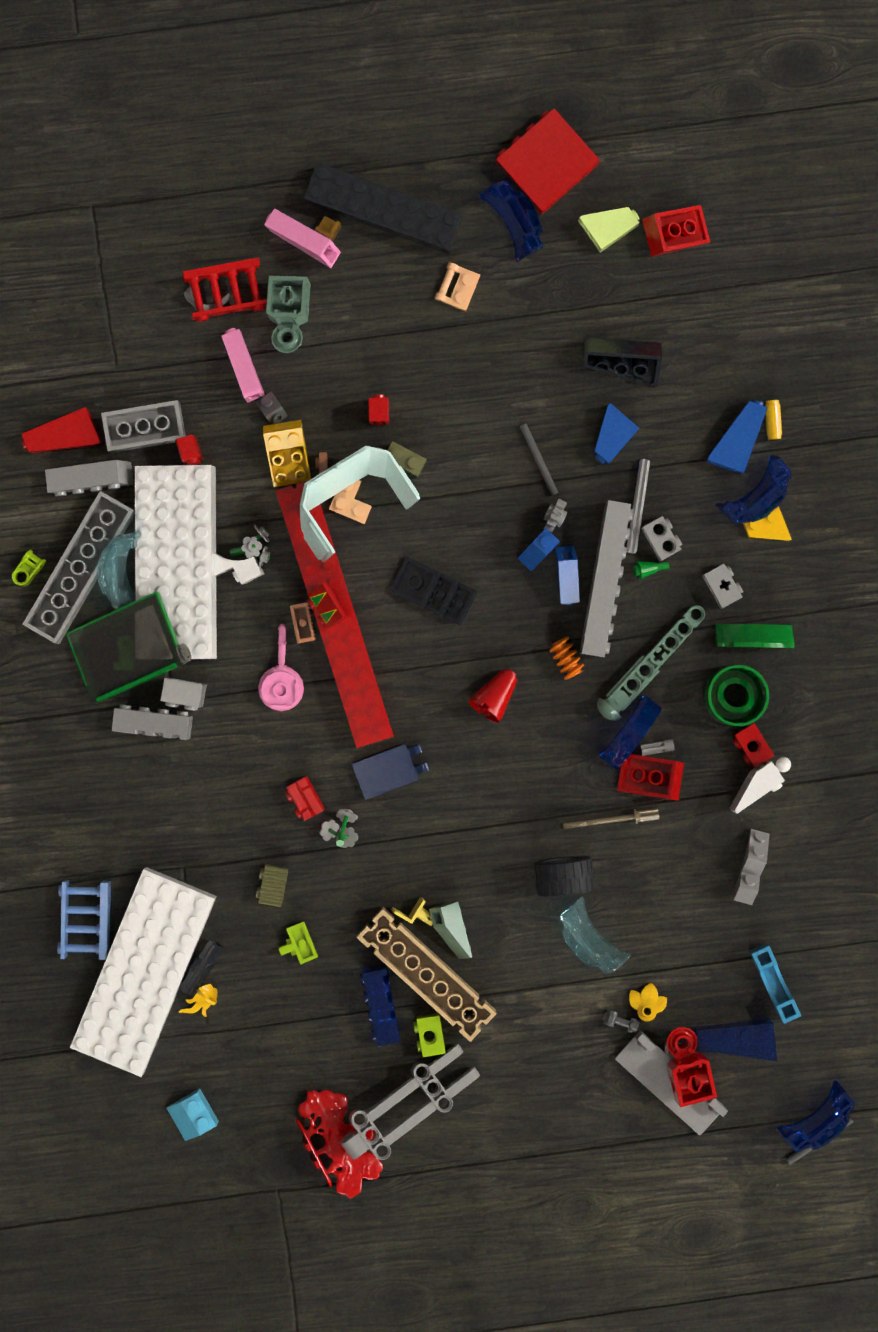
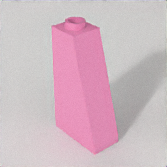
[264,208,341,268]
[222,328,265,403]

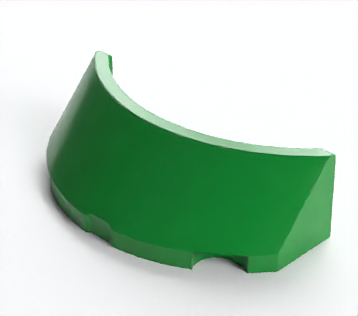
[715,624,794,648]

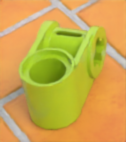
[12,549,46,587]

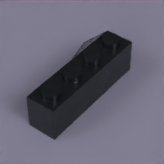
[583,337,662,387]

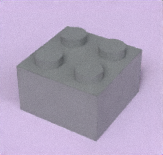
[161,678,207,711]

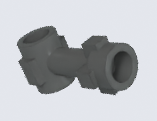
[602,1009,639,1033]

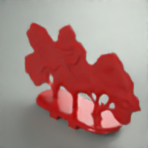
[295,1089,383,1199]

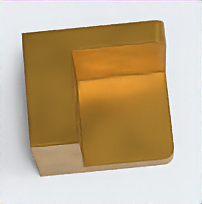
[314,216,342,242]

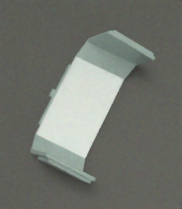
[300,446,420,562]

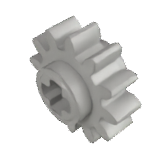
[544,499,567,533]

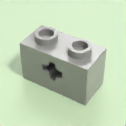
[702,564,743,609]

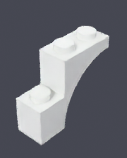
[214,553,264,584]

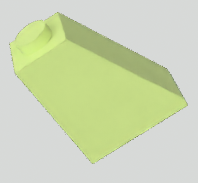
[578,207,639,253]

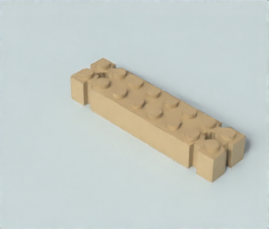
[357,907,497,1042]

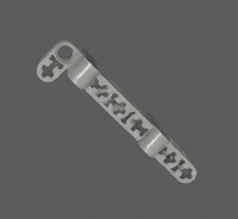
[339,1043,480,1160]

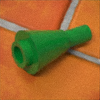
[633,561,669,580]

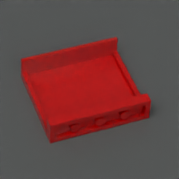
[496,109,600,215]

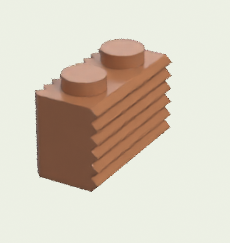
[290,602,317,644]

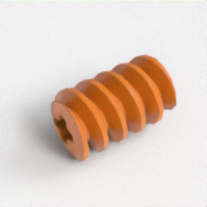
[549,636,584,680]

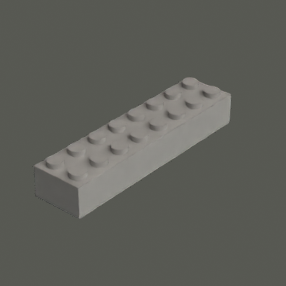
[22,491,135,644]
[579,500,634,657]

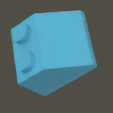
[166,1088,219,1141]

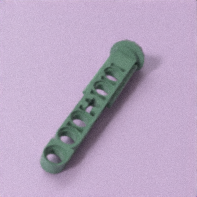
[597,606,705,721]

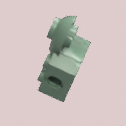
[266,276,311,353]

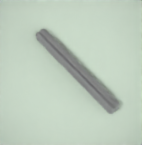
[627,459,650,554]

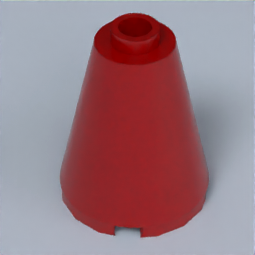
[468,669,518,723]

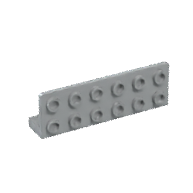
[615,1030,728,1135]

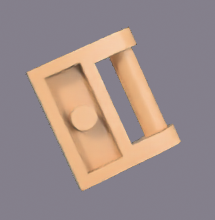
[434,262,480,311]

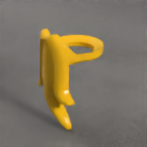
[179,984,217,1017]

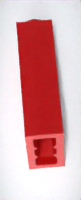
[21,407,103,454]

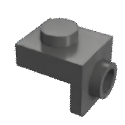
[256,391,288,425]

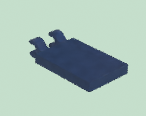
[352,744,429,800]

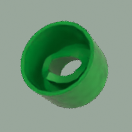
[704,665,769,726]

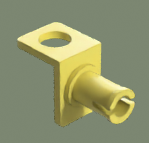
[391,897,433,926]

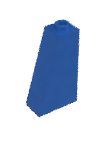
[705,400,767,474]

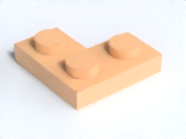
[329,480,372,524]

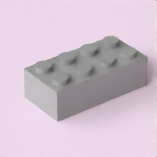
[101,400,186,453]

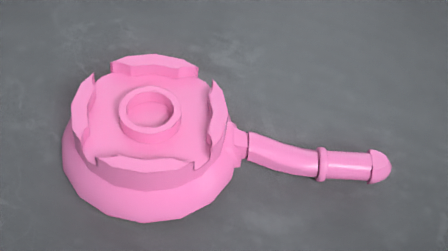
[258,624,304,711]

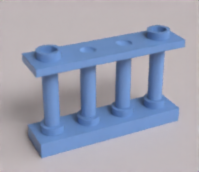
[57,880,111,960]

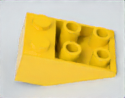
[263,420,311,487]

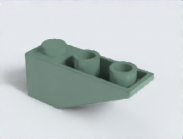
[429,902,472,959]

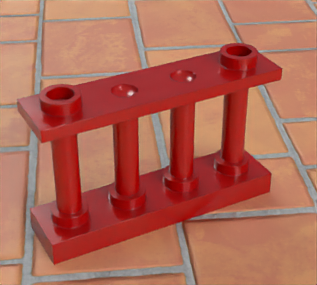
[182,257,267,322]

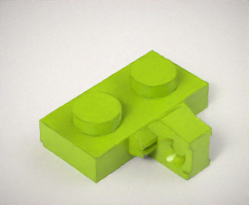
[278,921,318,965]

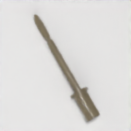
[562,808,659,829]

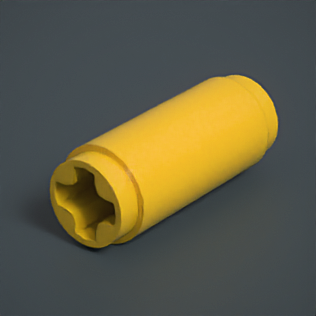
[765,400,782,440]

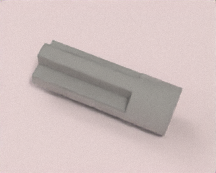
[640,739,675,756]

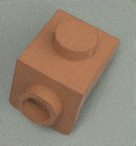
[316,452,328,474]

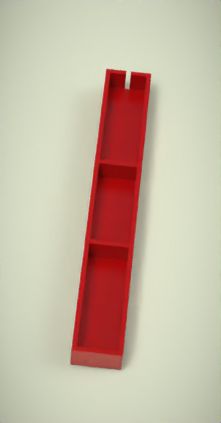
[275,479,394,748]

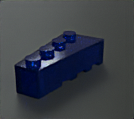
[360,964,401,1046]
[694,1019,777,1061]

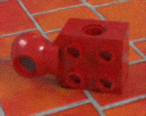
[667,1027,717,1108]

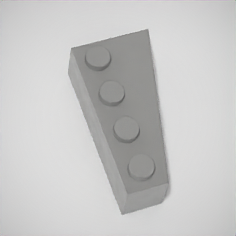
[45,460,134,497]
[112,705,193,740]

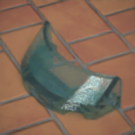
[98,531,141,610]
[560,897,631,975]

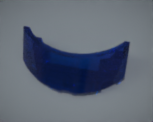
[479,180,543,262]
[715,454,791,523]
[599,695,662,770]
[777,1080,855,1152]

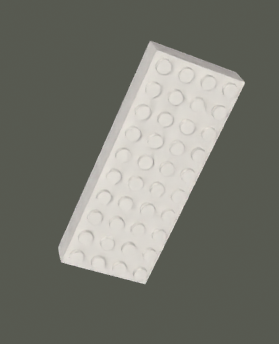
[135,465,217,659]
[70,867,217,1077]

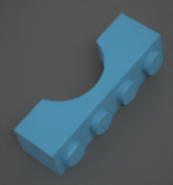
[749,943,801,1024]

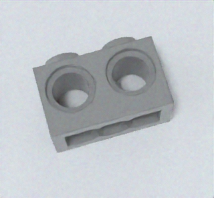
[641,516,682,562]

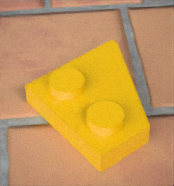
[742,505,792,541]

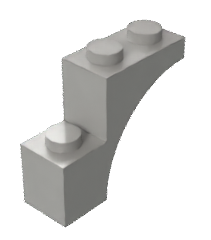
[733,829,770,905]

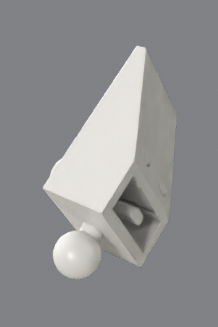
[730,757,791,813]

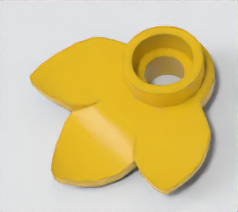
[629,983,667,1022]

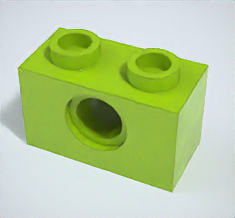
[413,1013,446,1057]

